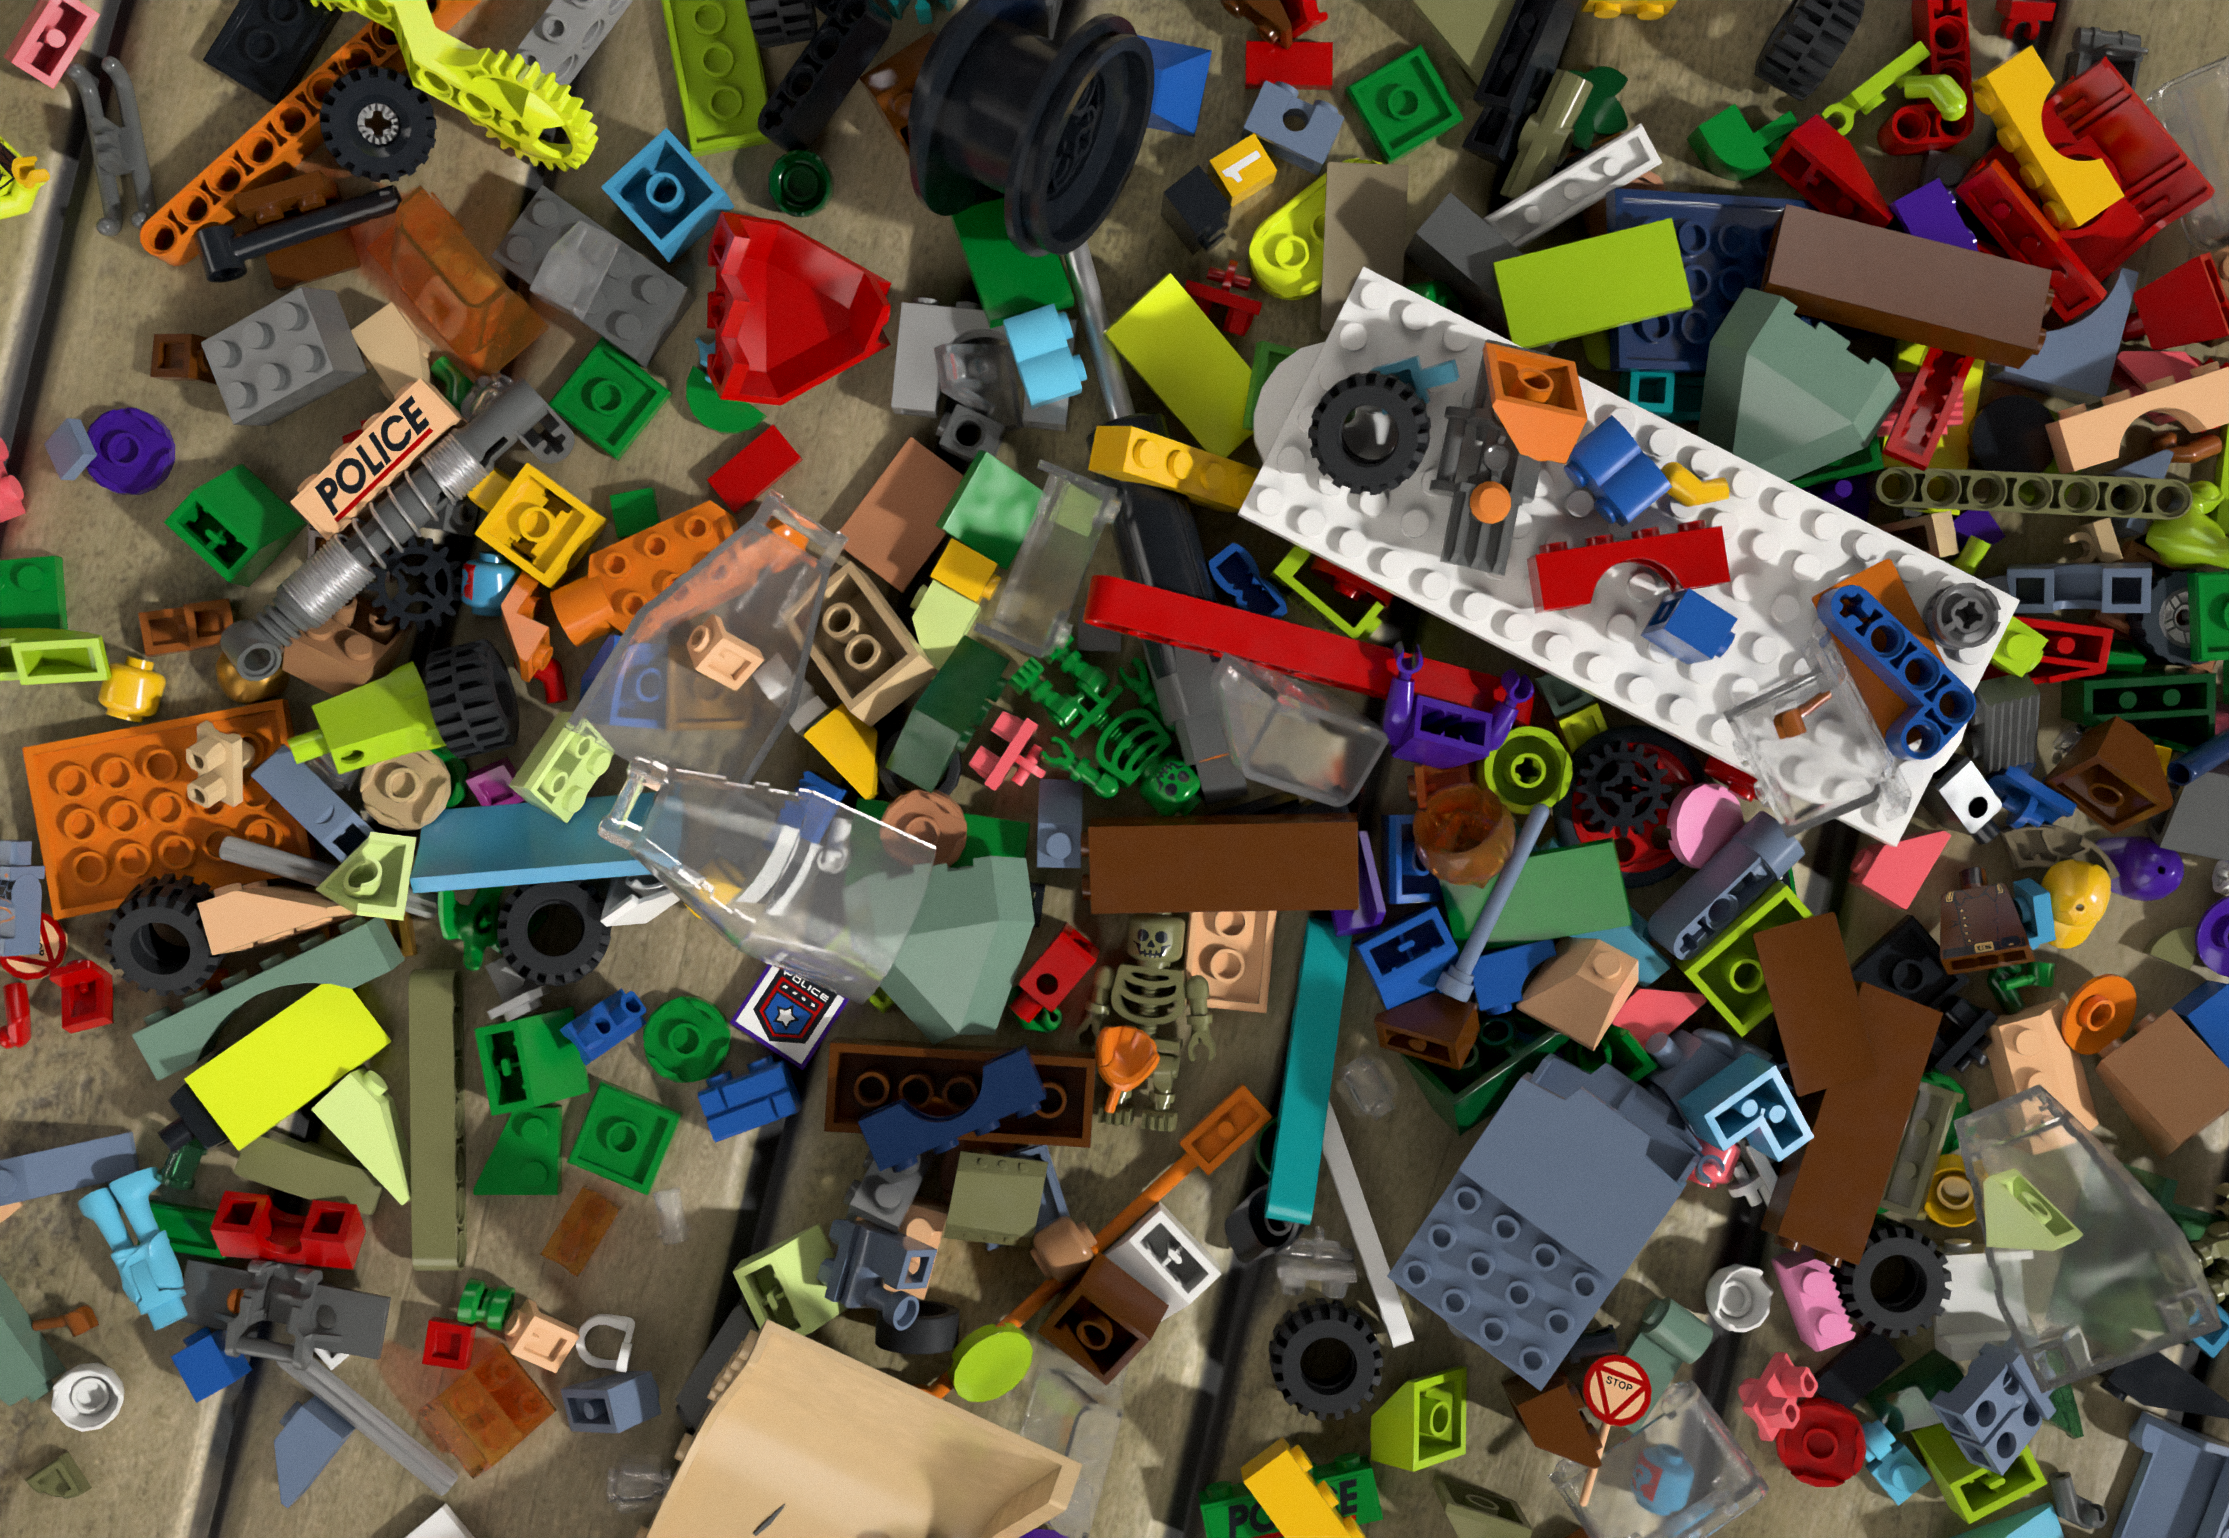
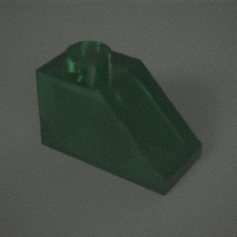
[1864,1348,1964,1435]

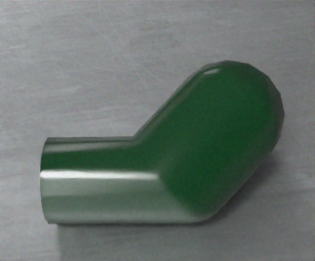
[1986,963,2026,1015]

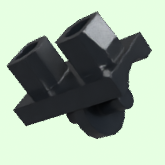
[1925,995,1998,1075]

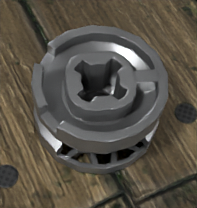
[1923,583,2001,650]

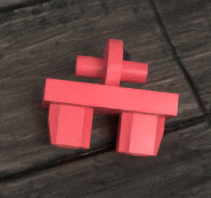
[968,711,1046,791]
[1738,1352,1818,1441]

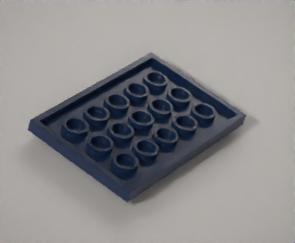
[1606,188,1849,374]

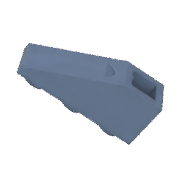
[250,744,376,863]

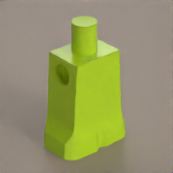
[287,661,446,775]

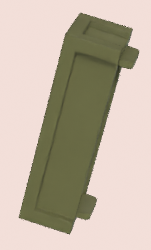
[1879,1081,1964,1220]

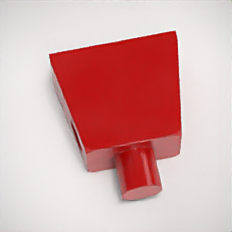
[2121,252,2229,351]
[1010,922,1100,1023]

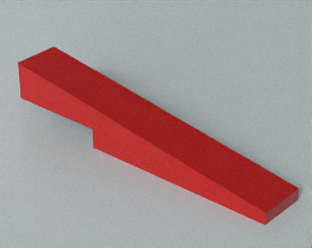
[1882,238,2013,471]

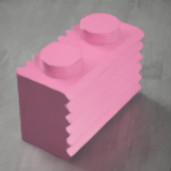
[1771,1246,1856,1352]

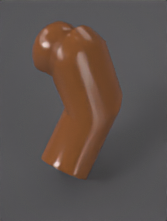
[2151,432,2222,463]

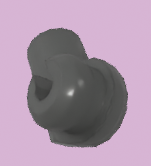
[2049,1472,2107,1530]

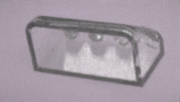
[1210,653,1390,807]

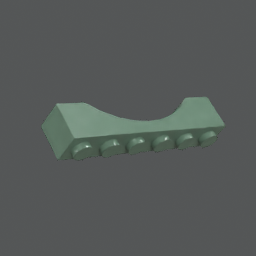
[132,915,405,1081]

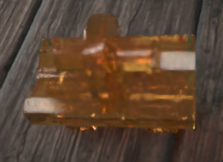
[540,1185,622,1278]

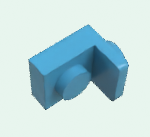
[2012,878,2056,950]

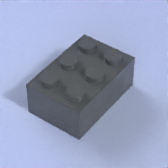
[201,287,368,426]

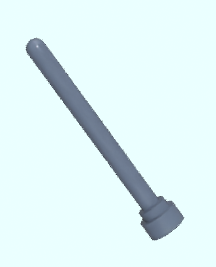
[1435,803,1549,1002]

